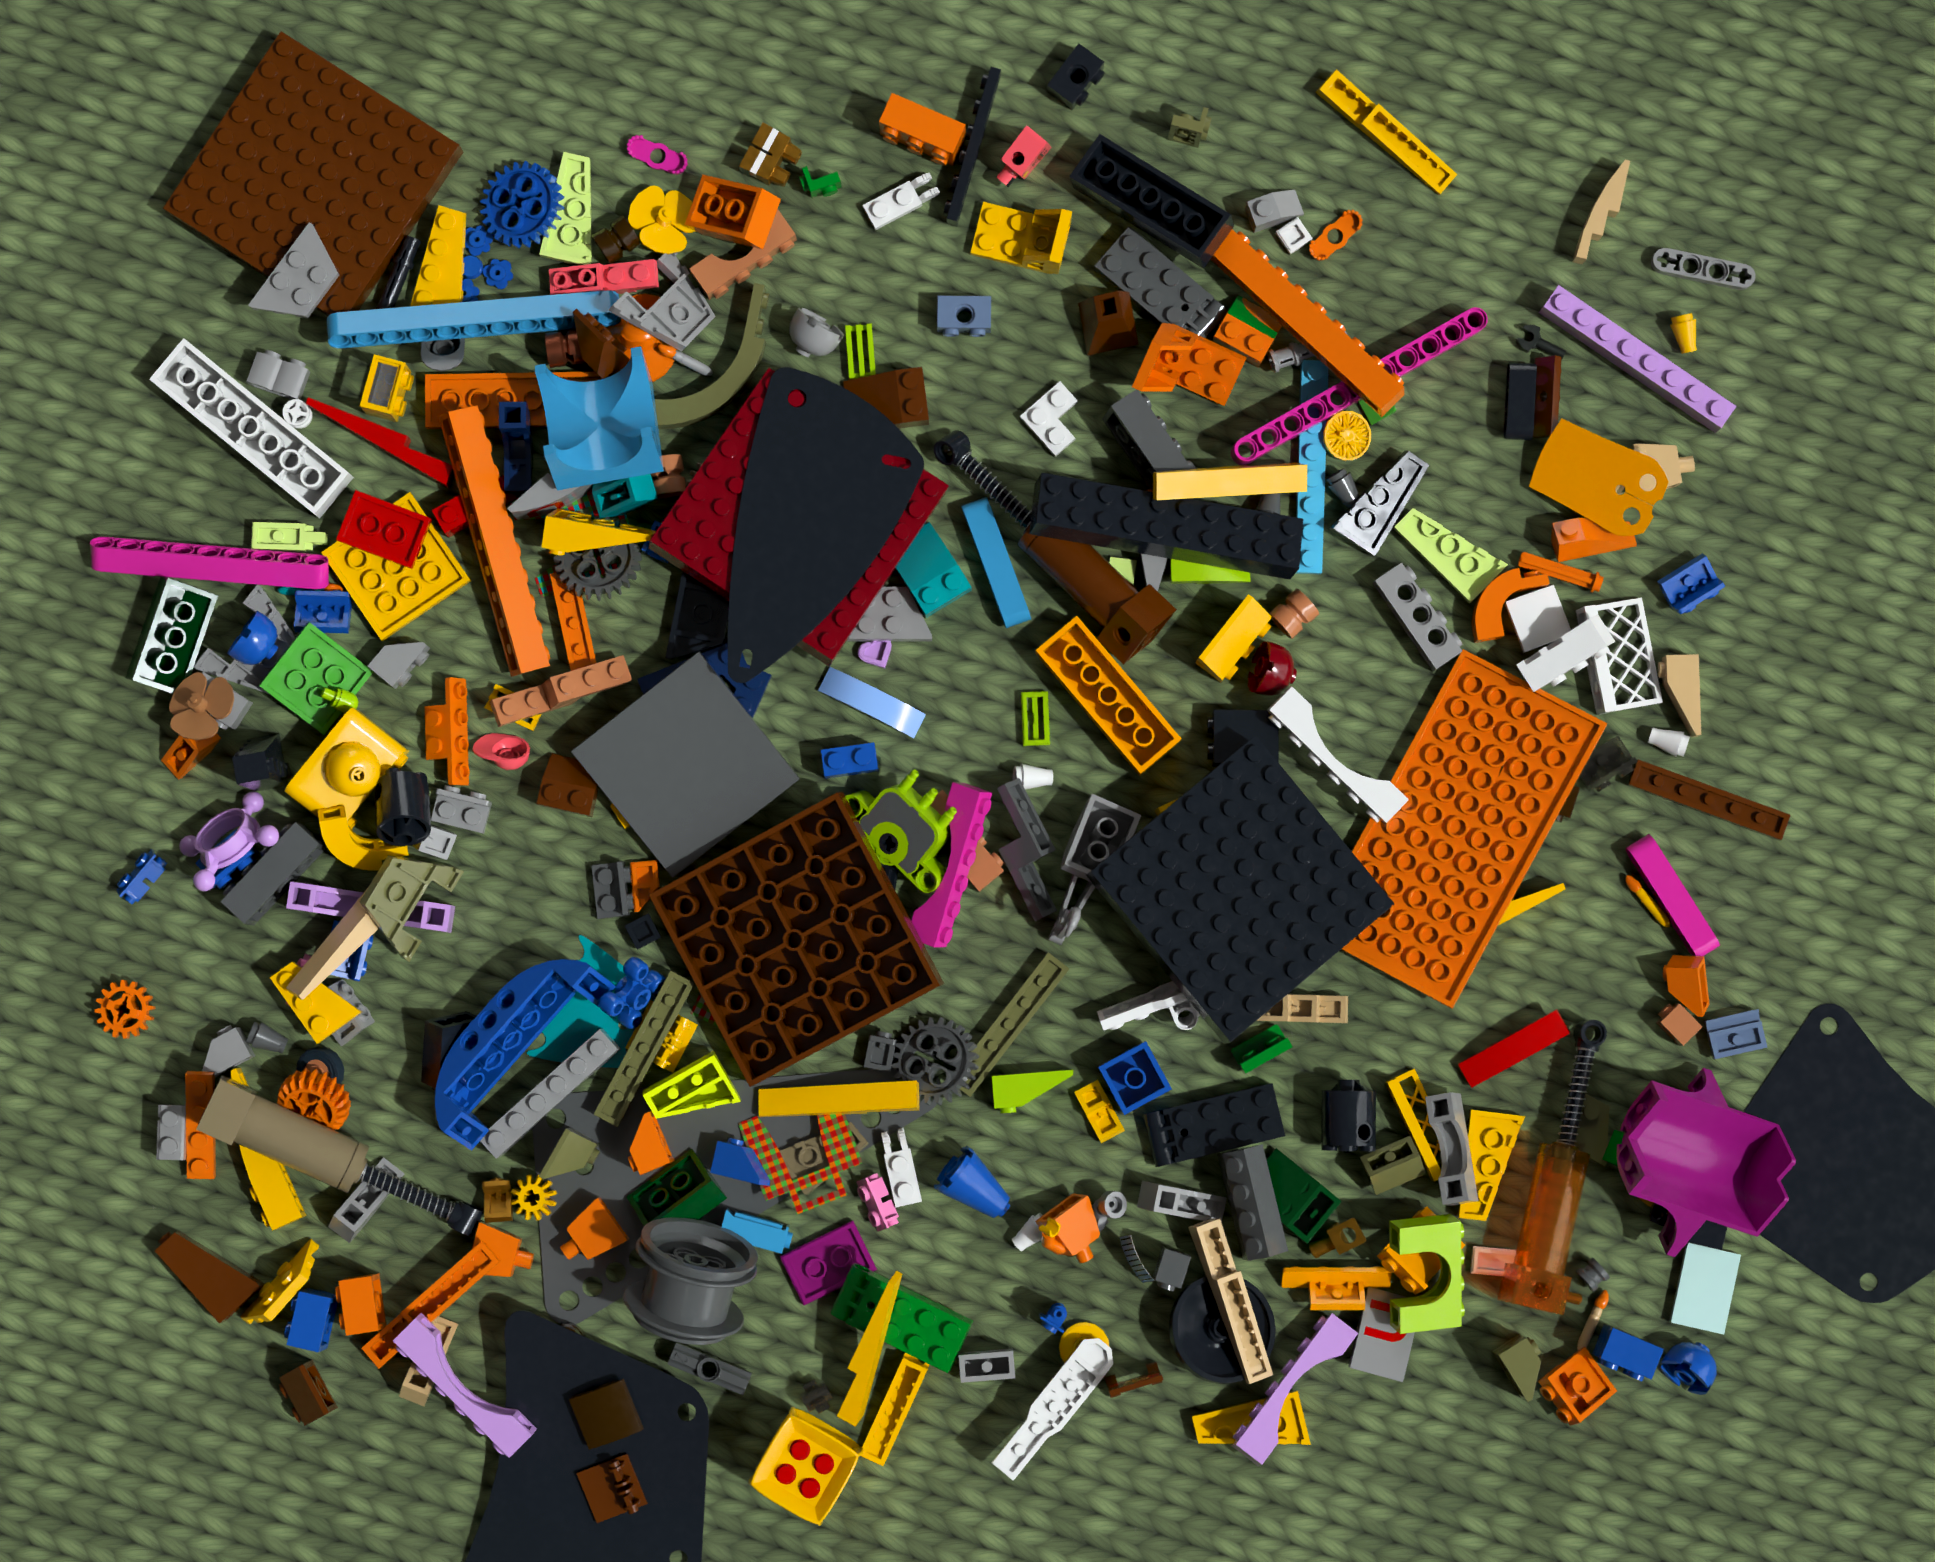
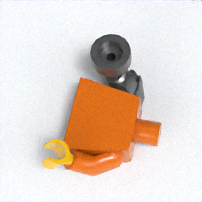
[1035,1191,1127,1263]

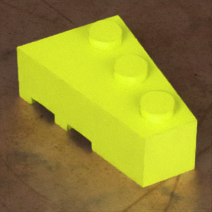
[643,1050,741,1119]

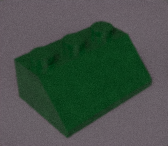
[627,1149,727,1226]

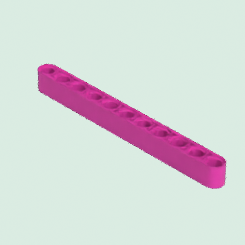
[1231,307,1488,465]

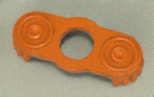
[1309,210,1363,261]

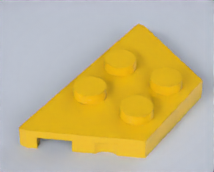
[241,1238,319,1324]

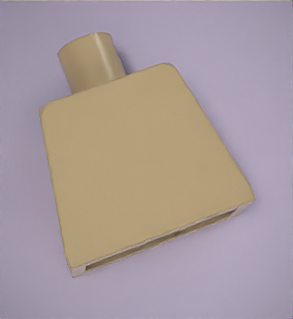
[1629,444,1695,491]

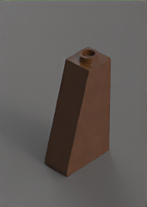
[155,1231,264,1324]

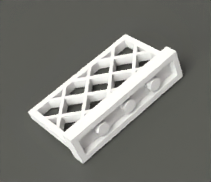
[1576,598,1663,715]

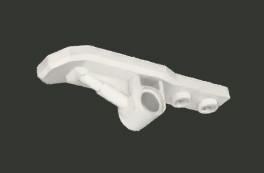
[1097,981,1200,1030]
[991,1338,1113,1481]

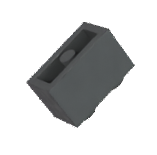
[1153,1246,1191,1291]

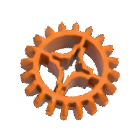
[277,1068,351,1130]

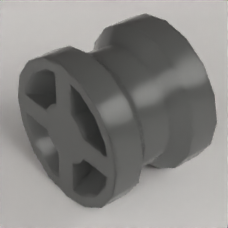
[1576,1257,1610,1292]

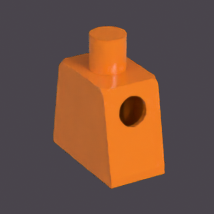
[560,1197,629,1260]
[472,1221,534,1277]

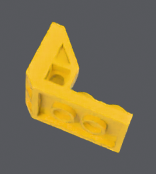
[970,202,1072,274]

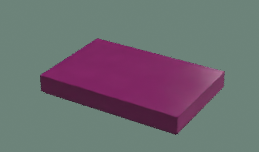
[780,1220,877,1305]

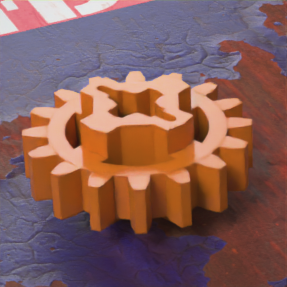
[94,980,156,1039]

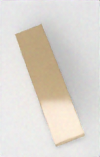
[1572,160,1630,264]
[1257,994,1348,1023]

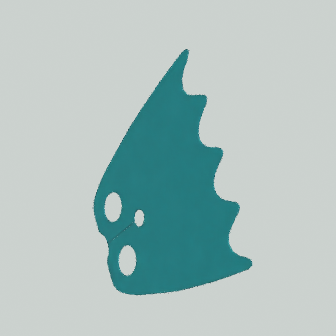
[527,935,656,1068]

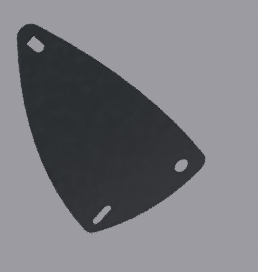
[728,367,924,683]

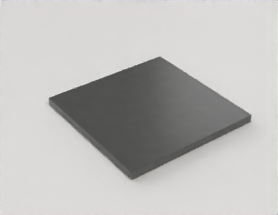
[571,651,800,878]

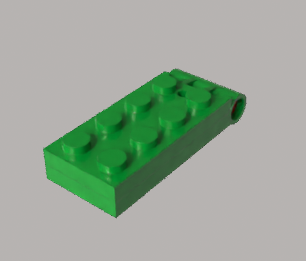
[830,1263,973,1373]

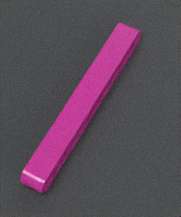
[90,537,329,589]

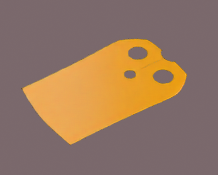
[1529,418,1668,536]

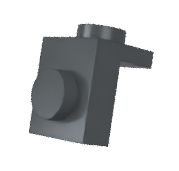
[864,1031,897,1072]

